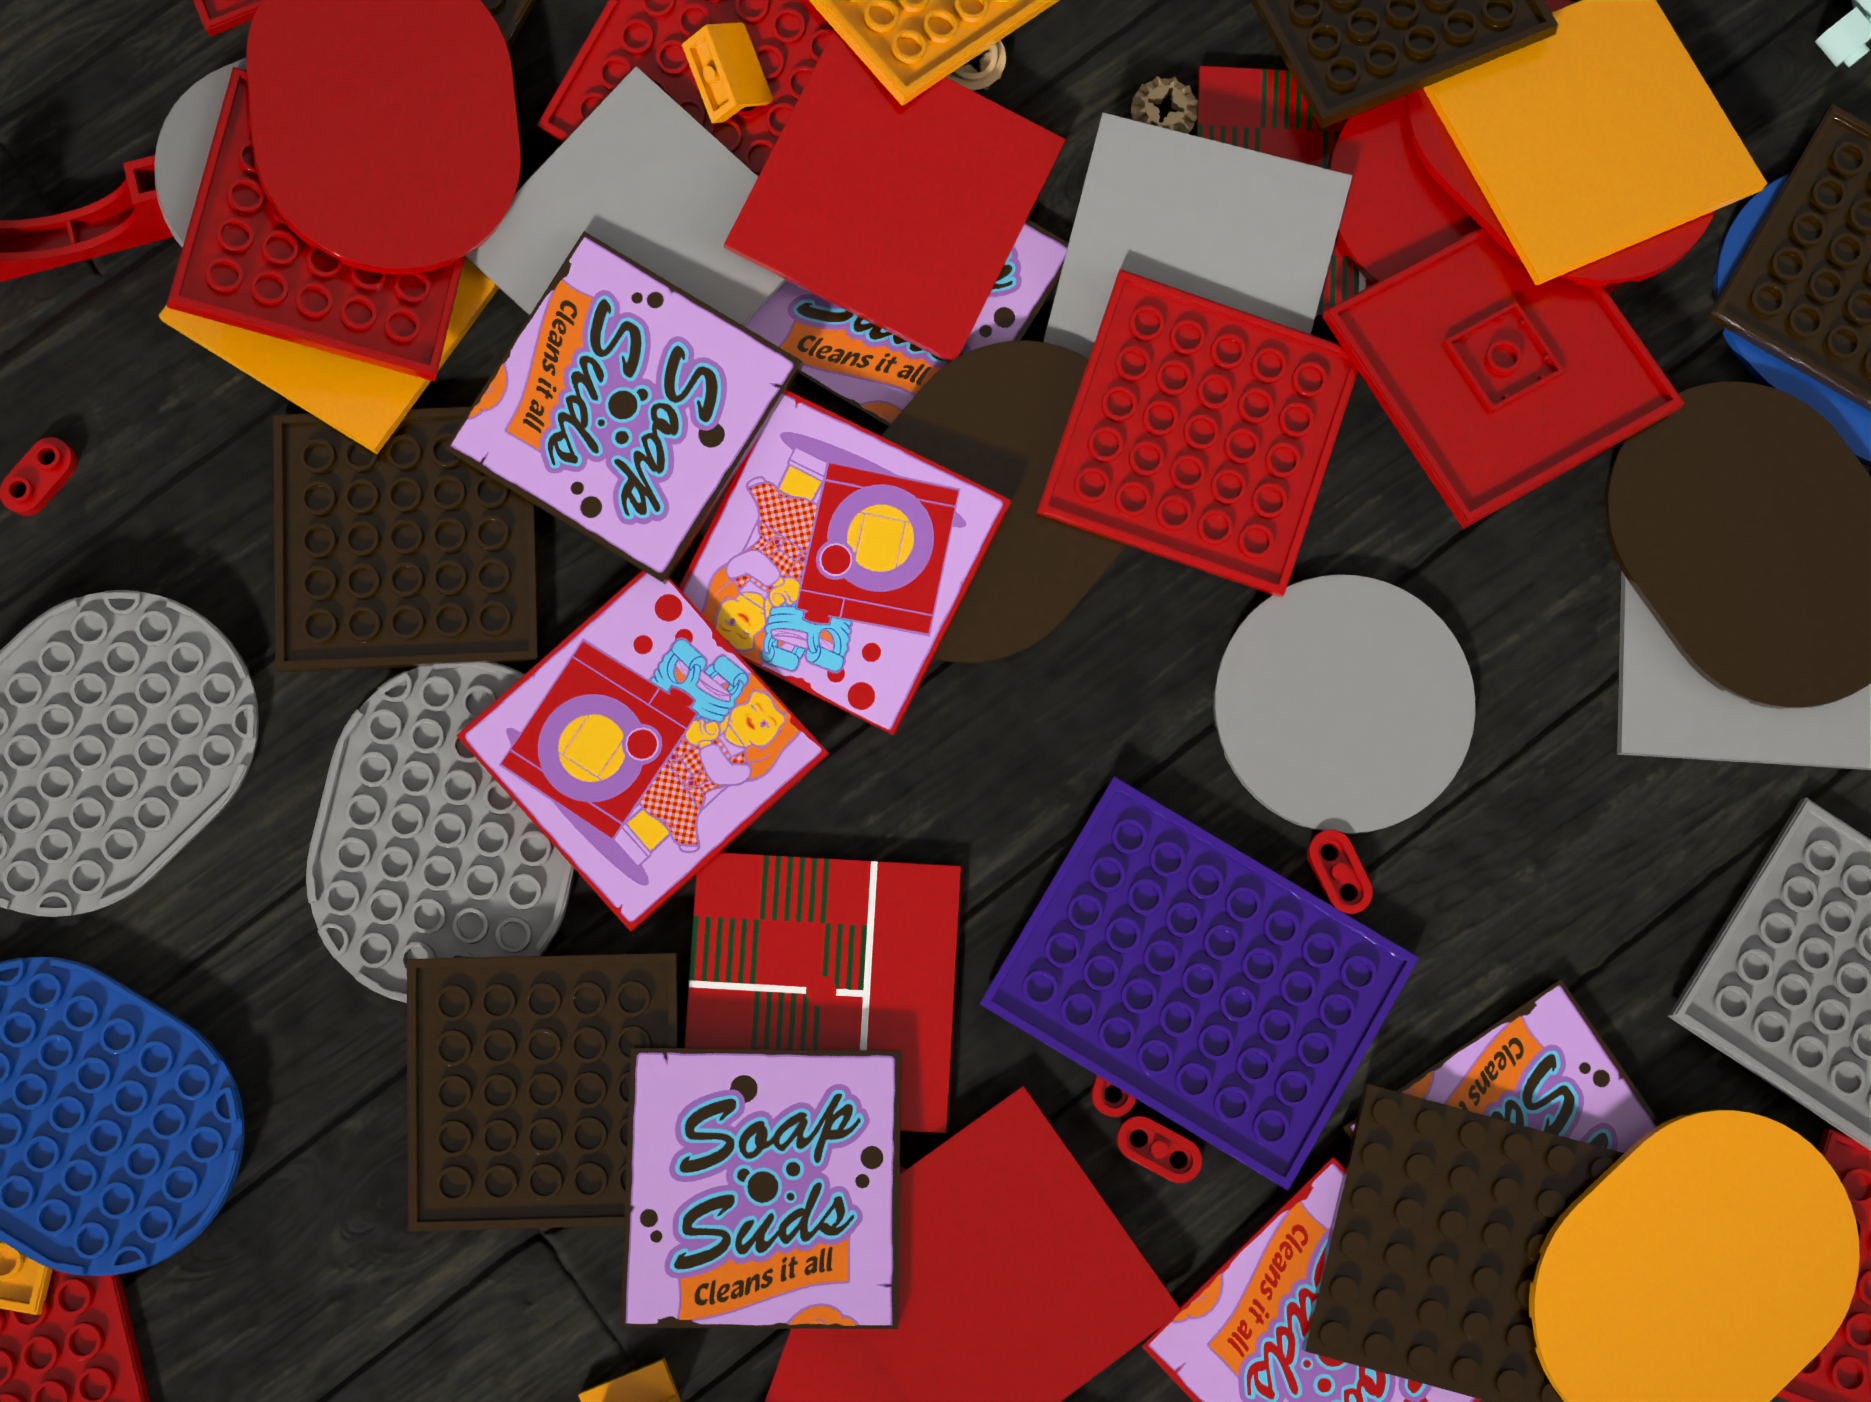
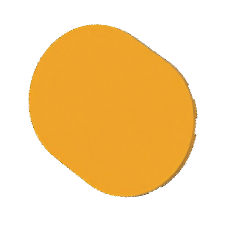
[1529,1110,1860,1402]

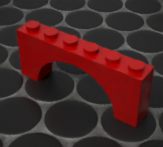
[0,155,174,282]

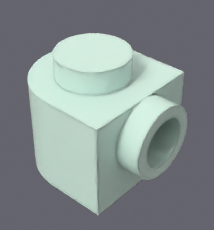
[1815,7,1871,67]

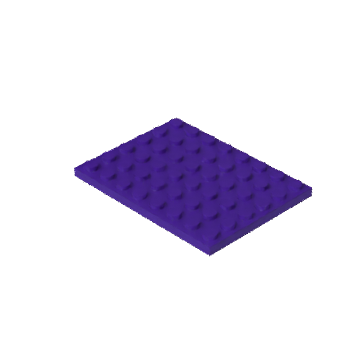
[979,777,1419,1190]

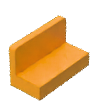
[682,22,773,123]
[578,1357,680,1402]

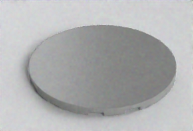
[1213,575,1475,834]

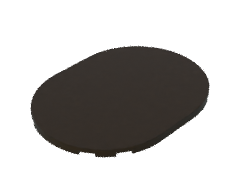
[881,340,1126,664]
[1604,382,1871,709]

